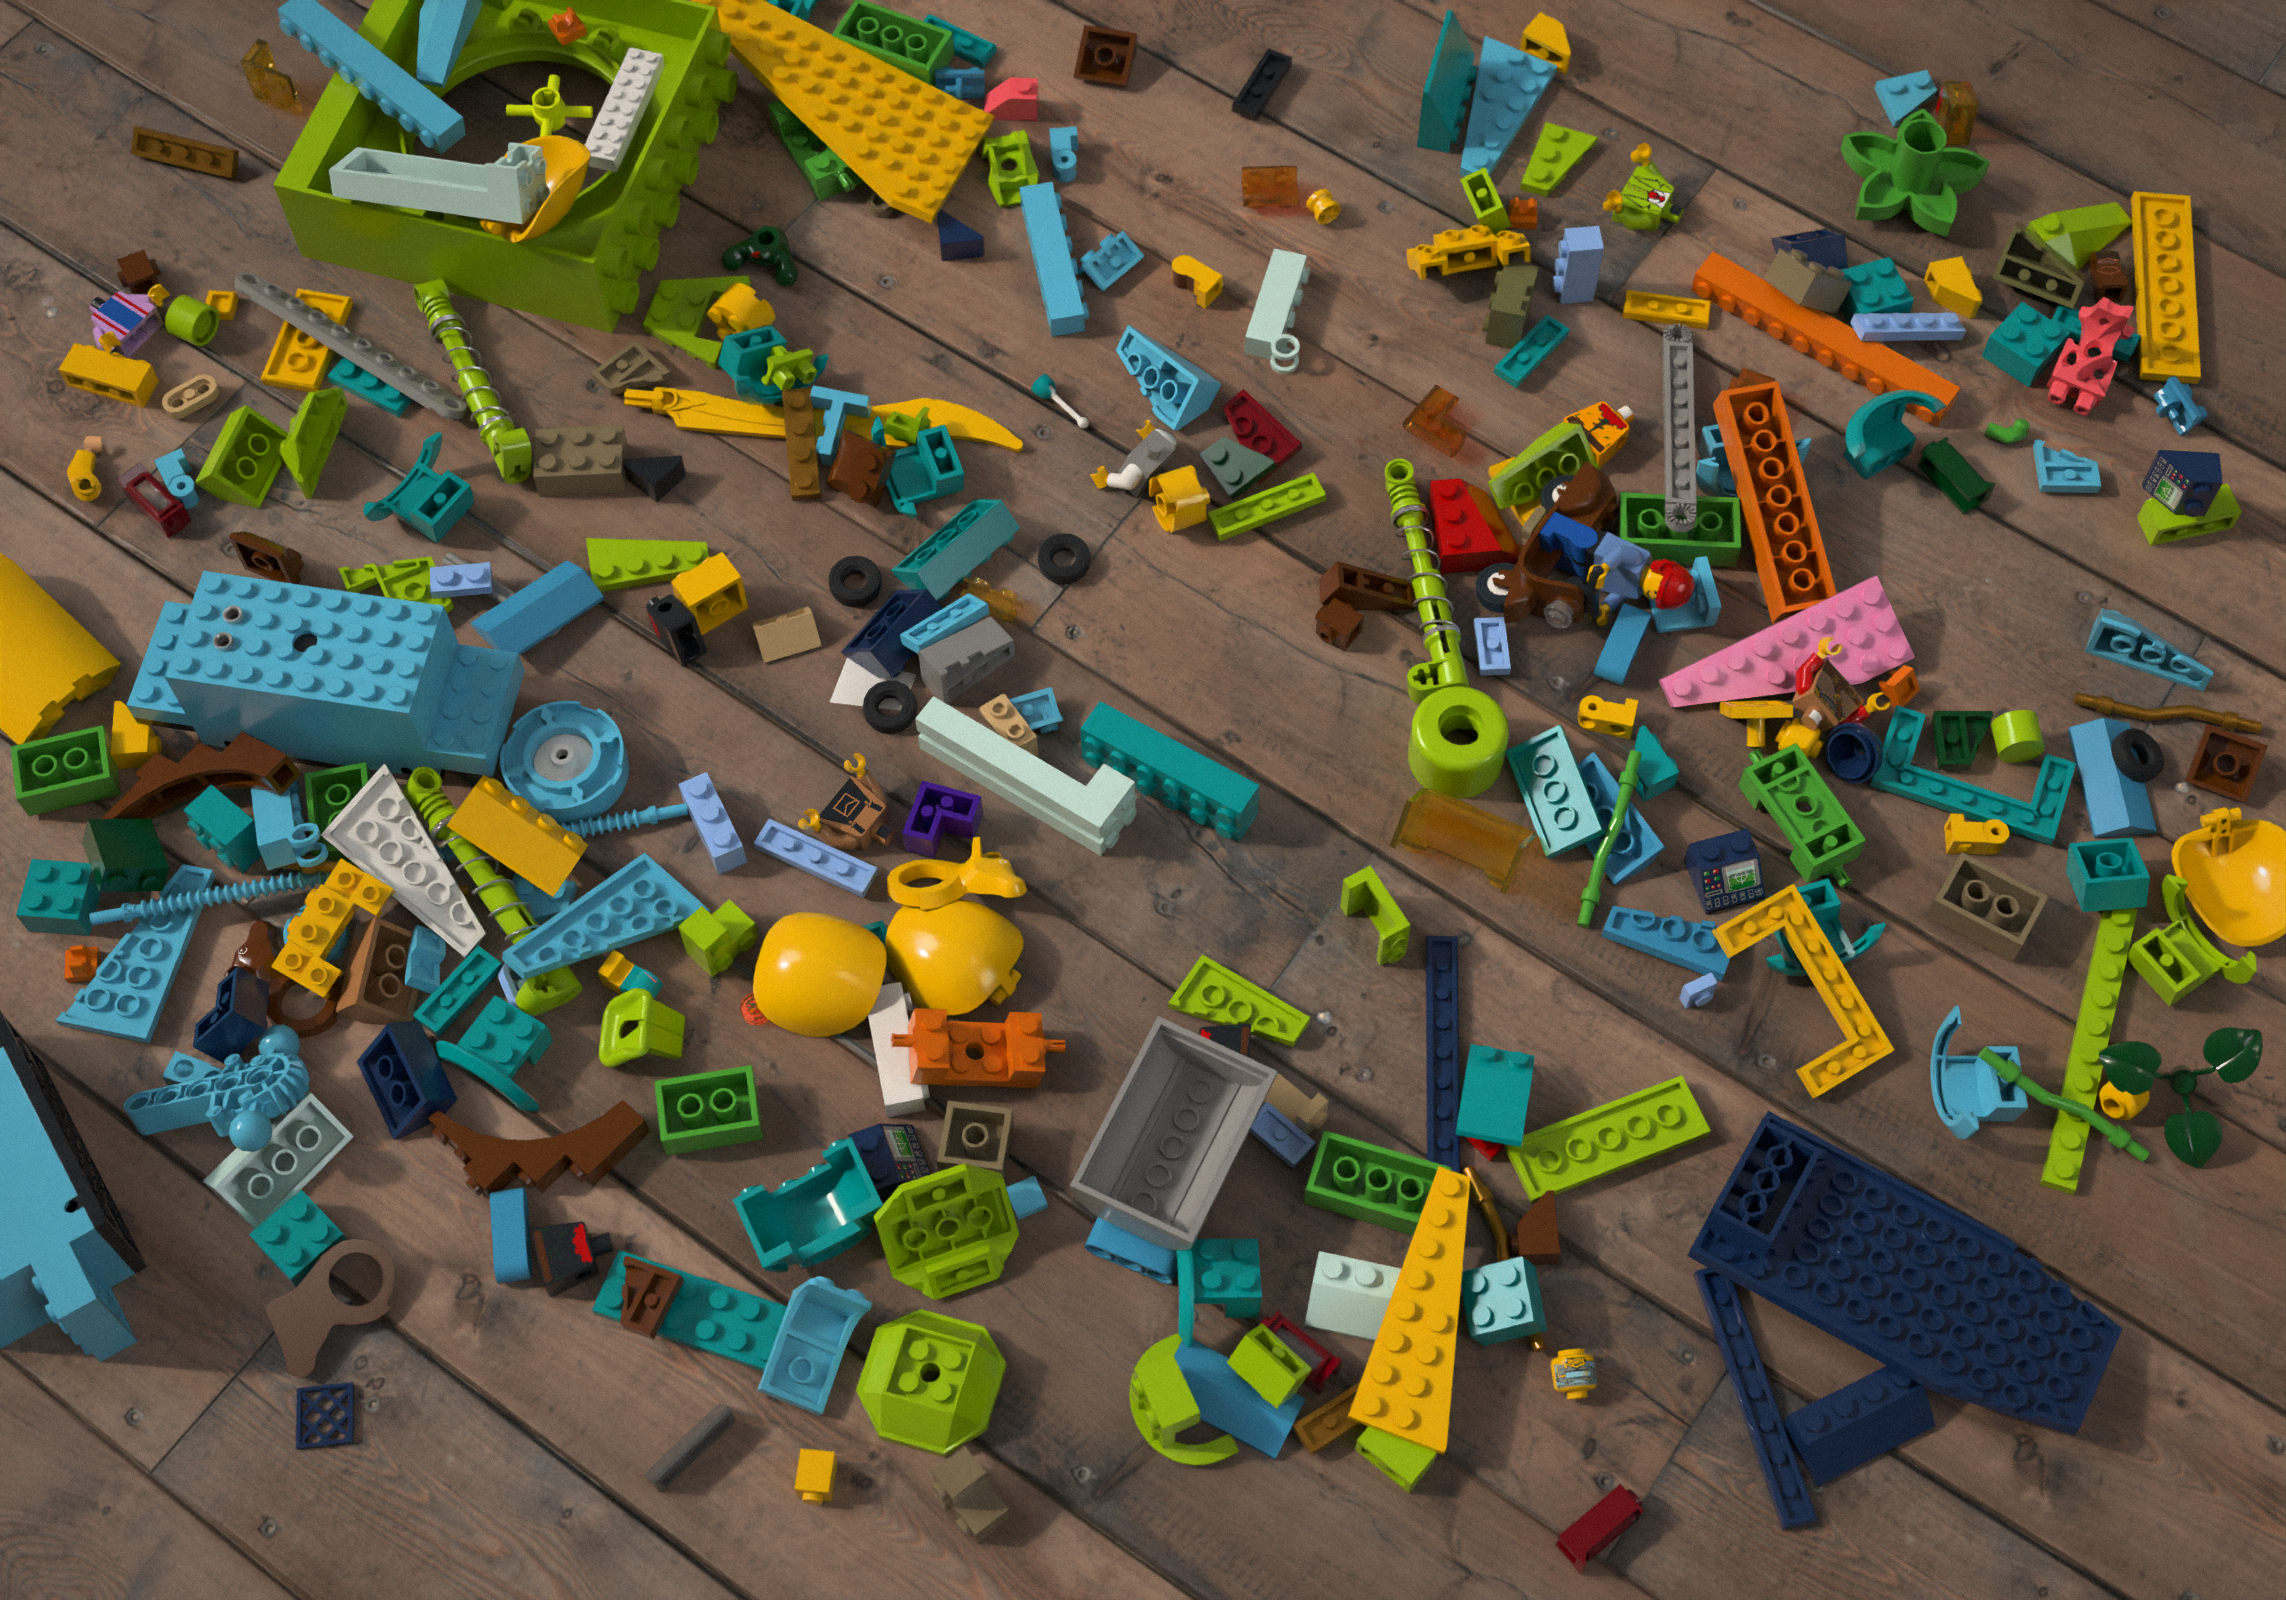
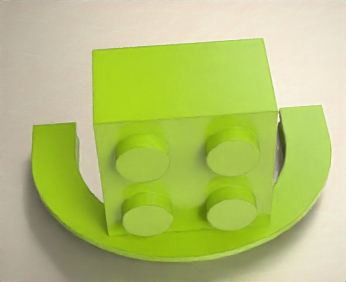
[2127,874,2257,1007]
[1130,1333,1239,1466]

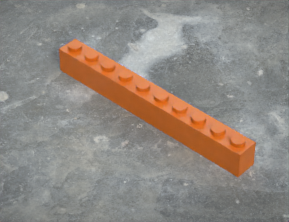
[1691,251,1961,427]

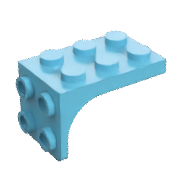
[757,1276,872,1416]

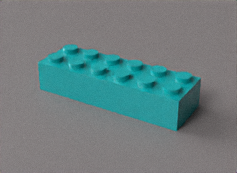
[1080,701,1260,842]

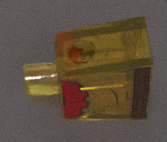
[1935,79,1979,146]

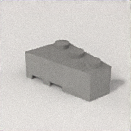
[918,617,1015,704]

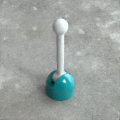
[1031,374,1089,429]

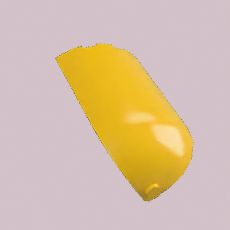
[0,553,121,745]

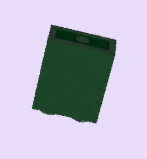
[82,819,169,892]

